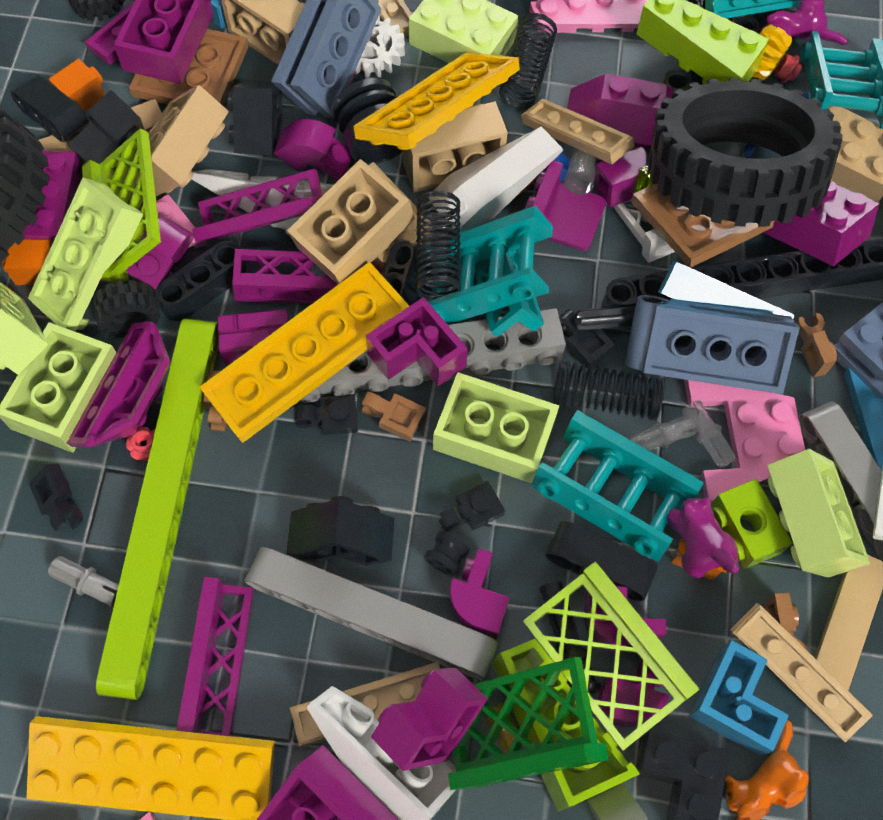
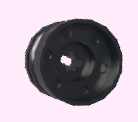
[332,78,402,165]

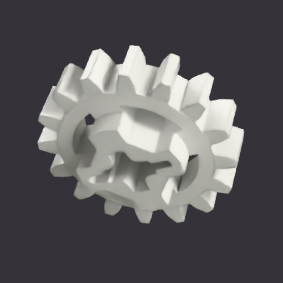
[355,16,405,78]

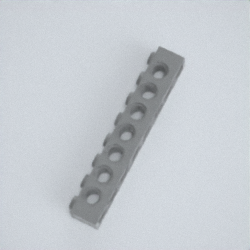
[300,308,566,403]

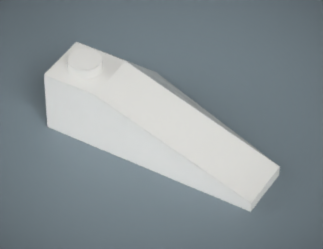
[429,126,563,233]
[192,169,333,235]
[307,686,456,820]

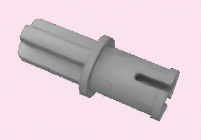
[48,556,119,608]

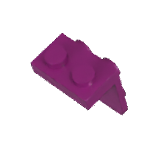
[525,161,607,251]

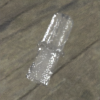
[682,400,736,467]
[628,415,696,451]

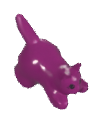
[758,0,848,45]
[667,497,739,578]

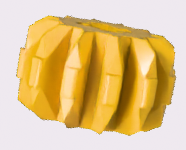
[752,24,792,81]

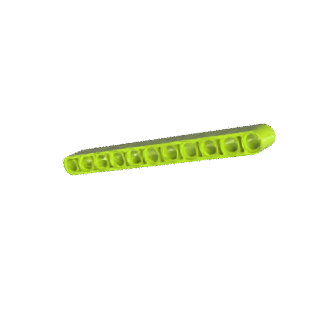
[96,318,219,700]

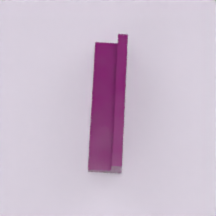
[192,169,323,242]
[232,249,337,304]
[176,577,254,736]

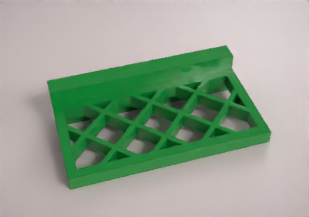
[448,657,609,790]

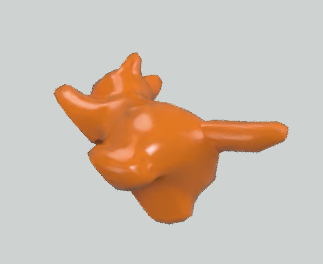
[725,720,809,820]

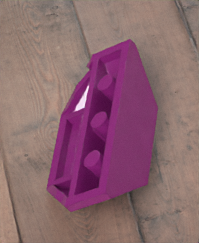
[567,73,674,149]
[66,321,170,448]

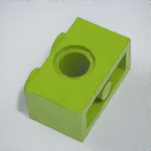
[711,479,793,569]

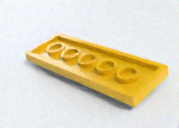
[353,52,520,150]
[199,262,409,443]
[27,716,275,820]

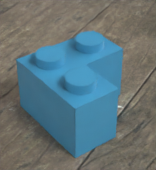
[689,640,789,756]

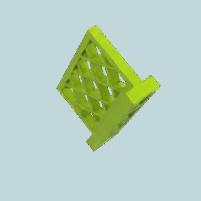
[82,129,161,285]
[523,561,700,750]

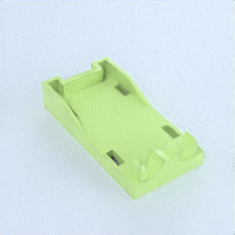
[28,177,143,332]

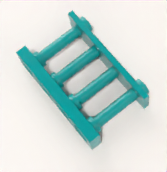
[800,31,883,129]
[424,206,553,325]
[530,410,704,562]

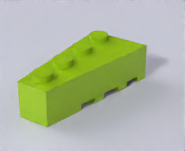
[637,0,769,84]
[492,638,640,812]

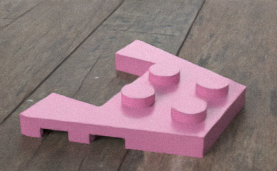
[684,379,805,503]

